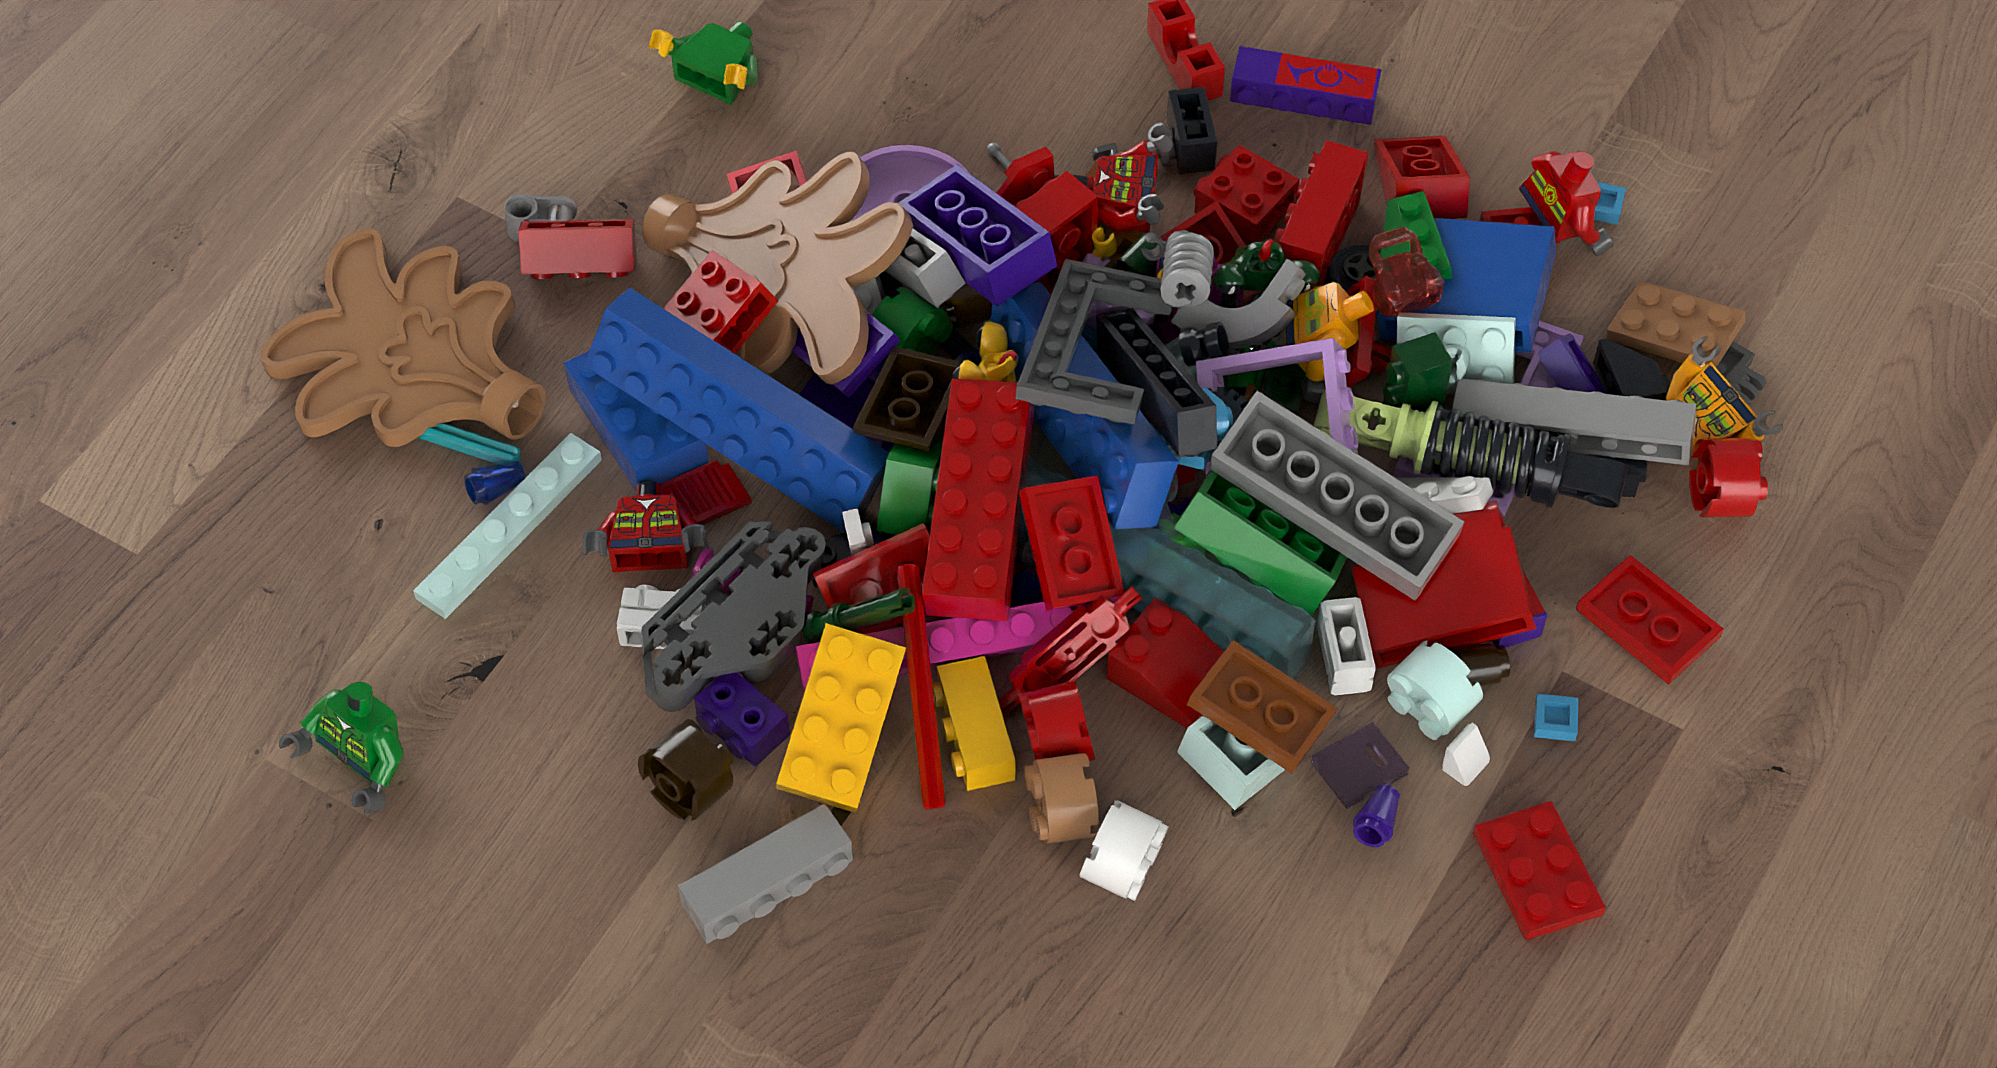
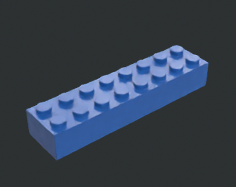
[990,282,1179,529]
[584,287,889,533]

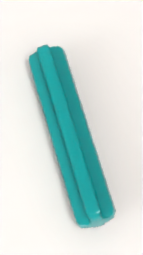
[417,423,522,469]

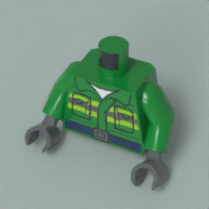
[279,682,404,813]

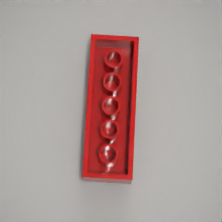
[922,378,1035,621]

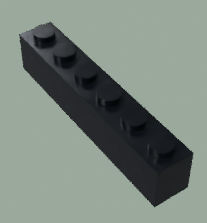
[1096,308,1217,457]

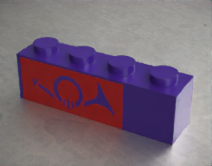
[1230,46,1381,125]

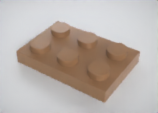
[1607,280,1746,367]

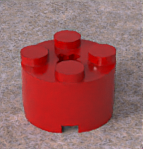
[1689,438,1768,518]
[1019,680,1095,761]

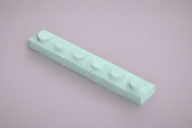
[413,433,602,619]

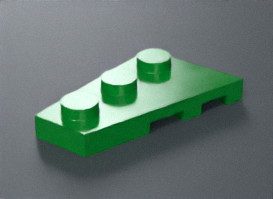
[1377,191,1452,296]

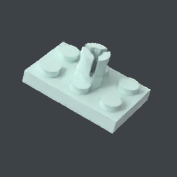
[1397,313,1516,393]

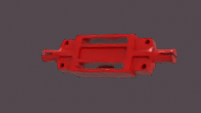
[998,585,1143,715]

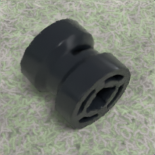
[1179,322,1229,367]

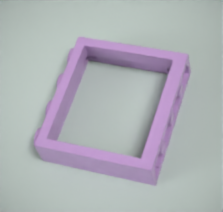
[1196,338,1358,476]

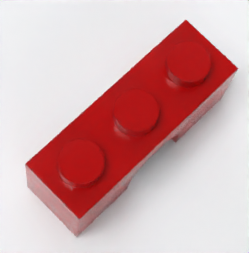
[1147,0,1225,101]

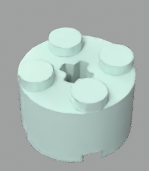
[1387,641,1483,740]

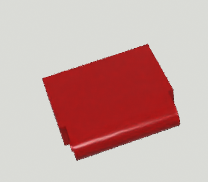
[1352,500,1537,669]

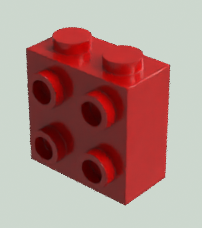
[1193,144,1300,245]
[664,250,778,354]

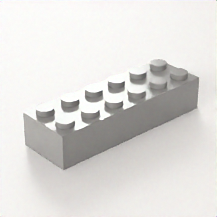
[1211,391,1465,601]

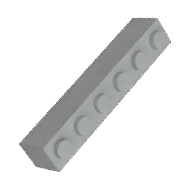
[1452,379,1696,465]

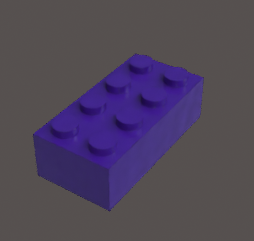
[898,164,1057,307]

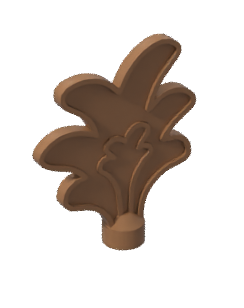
[642,151,913,384]
[261,228,546,447]

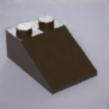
[853,346,962,451]

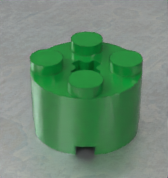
[872,287,953,363]

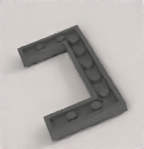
[1015,259,1172,425]

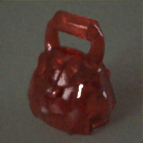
[1369,227,1445,318]

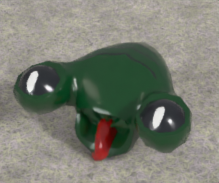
[1213,239,1320,294]

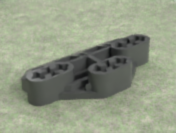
[641,521,826,712]

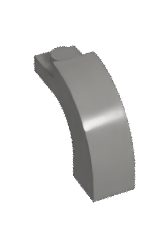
[1171,259,1306,349]

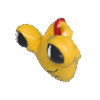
[953,321,1018,382]

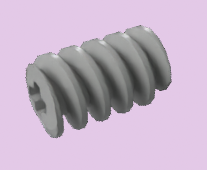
[1160,230,1214,308]

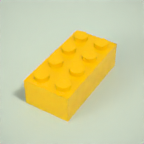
[776,623,906,813]

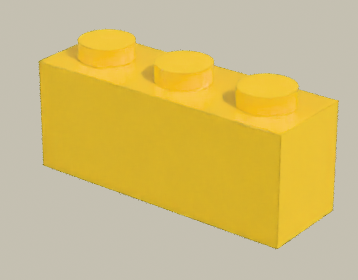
[932,656,1015,791]

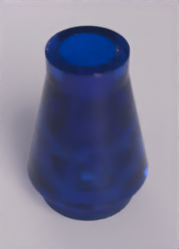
[464,461,526,505]

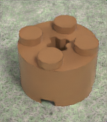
[1024,753,1099,844]

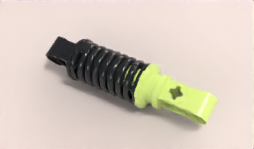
[1313,390,1629,508]

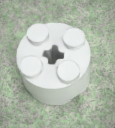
[1079,800,1169,901]

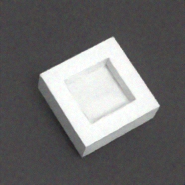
[842,508,874,555]

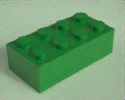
[1174,470,1347,617]

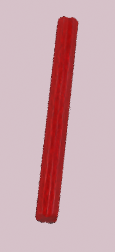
[897,564,946,810]

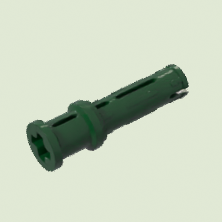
[803,587,915,644]

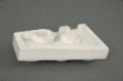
[1396,476,1493,514]

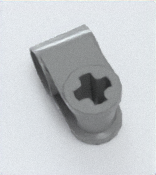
[504,194,578,242]

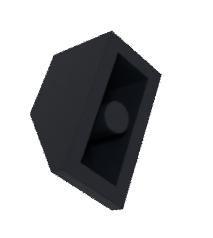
[1593,338,1670,400]

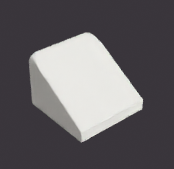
[1442,723,1490,786]

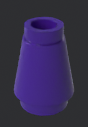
[1353,784,1400,847]

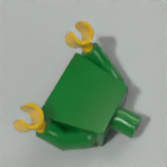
[648,21,758,105]

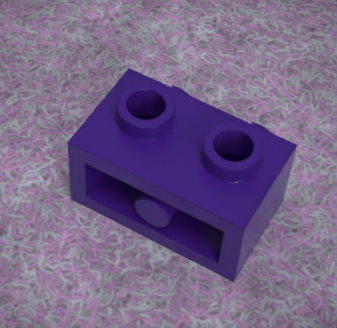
[694,672,790,767]

